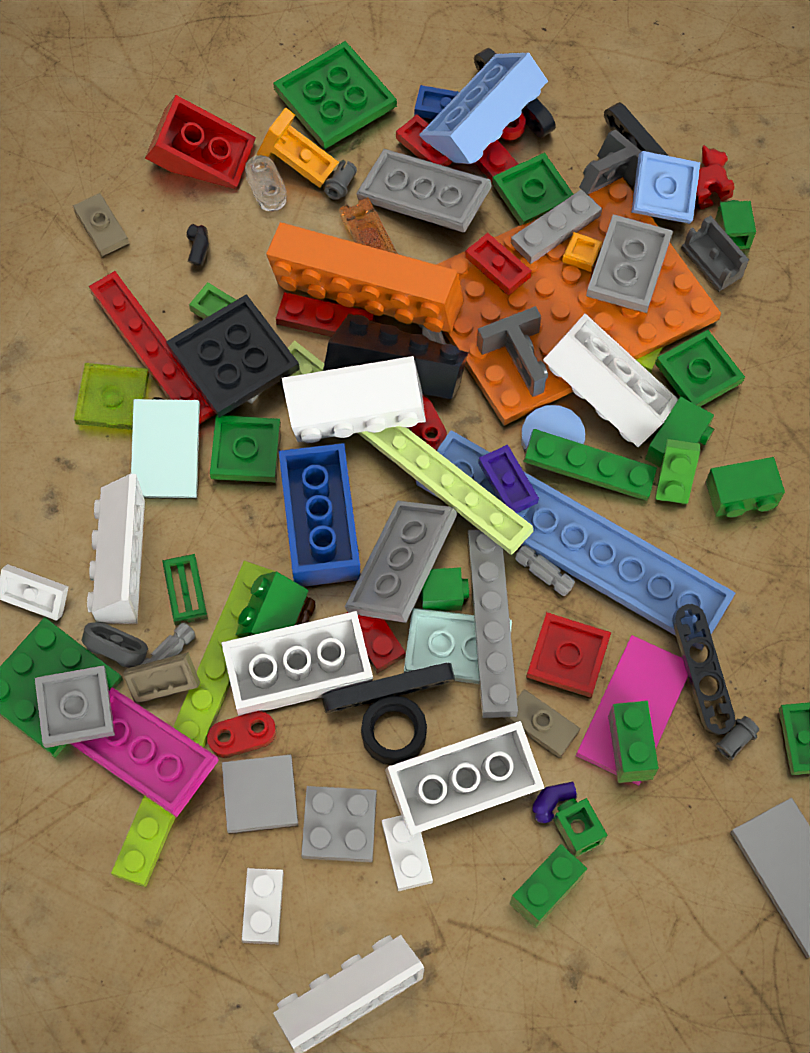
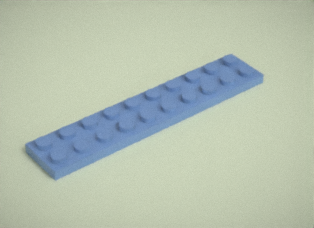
[416,430,736,651]

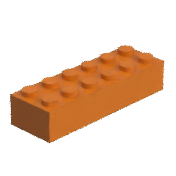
[266,222,464,333]

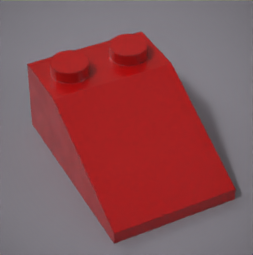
[145,95,256,189]

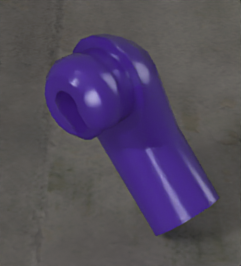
[532,781,577,823]

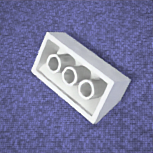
[543,314,678,447]
[282,356,426,443]
[87,474,145,624]
[222,611,373,716]
[385,721,544,836]
[273,935,424,1053]

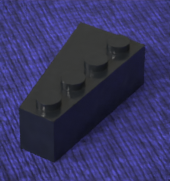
[323,314,468,399]

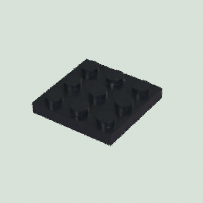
[166,294,300,418]

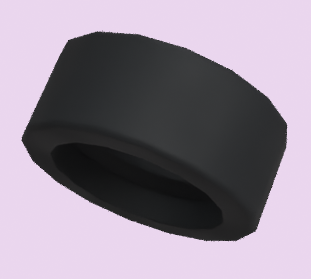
[361,695,427,765]

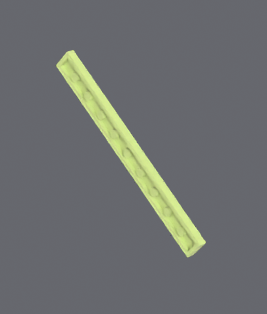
[288,341,534,555]

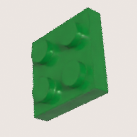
[492,152,574,225]
[655,330,745,407]
[210,415,281,483]

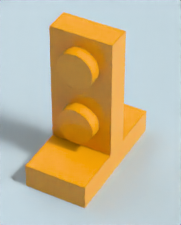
[257,107,339,188]

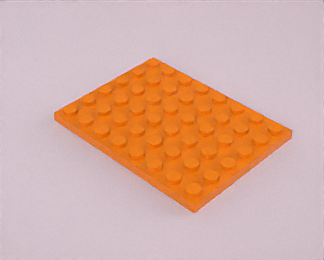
[436,177,721,426]

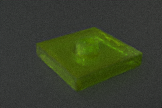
[74,363,149,430]

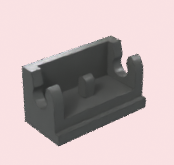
[681,215,749,292]

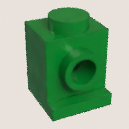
[553,798,608,857]

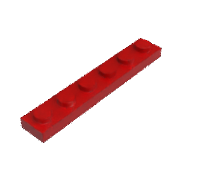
[89,271,216,424]

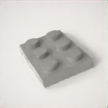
[586,214,673,313]

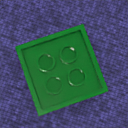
[273,41,397,150]
[0,617,123,758]

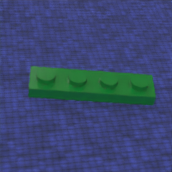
[523,429,657,501]

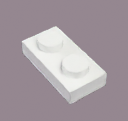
[0,564,69,621]
[382,815,433,891]
[242,868,284,945]

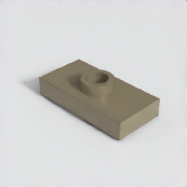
[73,193,129,256]
[123,652,200,703]
[504,689,581,758]

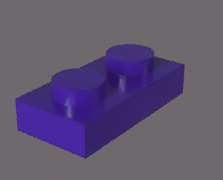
[478,445,539,513]

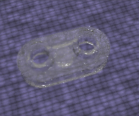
[245,155,287,211]

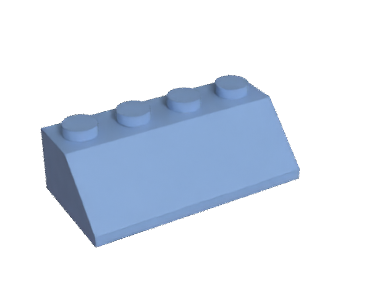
[419,53,548,164]

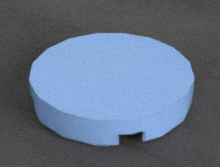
[521,405,585,450]

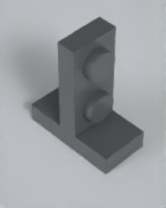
[579,130,641,195]
[477,306,548,397]

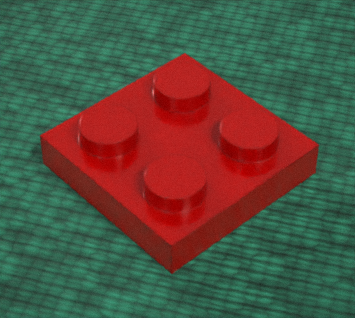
[526,612,611,698]

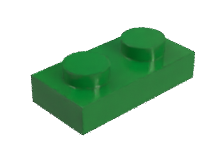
[779,702,810,775]

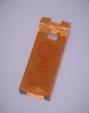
[339,197,398,254]

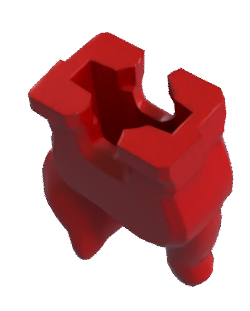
[696,145,735,209]

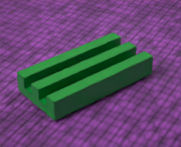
[162,554,208,625]

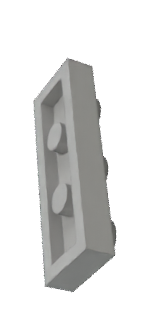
[511,190,602,264]

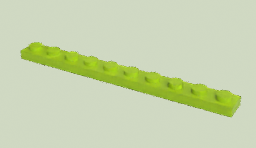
[111,561,275,888]

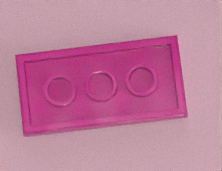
[576,635,688,786]
[70,687,219,818]

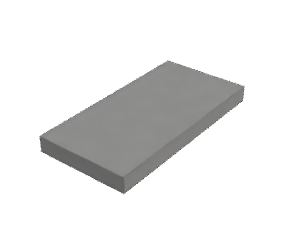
[356,149,492,233]
[345,501,457,623]
[730,797,810,958]

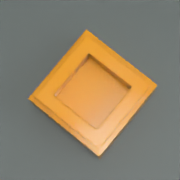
[562,232,603,272]

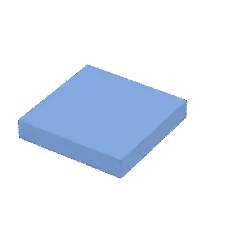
[631,151,700,224]

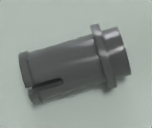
[325,160,357,200]
[715,716,759,761]

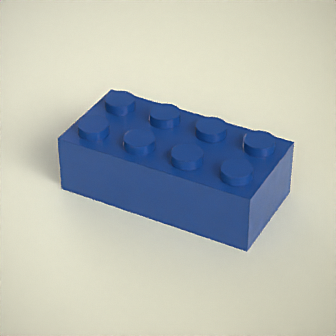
[279,443,361,586]

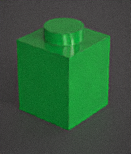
[715,200,756,249]
[421,567,469,612]

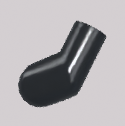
[186,224,209,266]

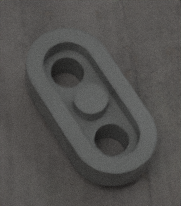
[81,622,148,668]

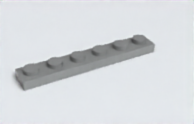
[467,530,518,718]

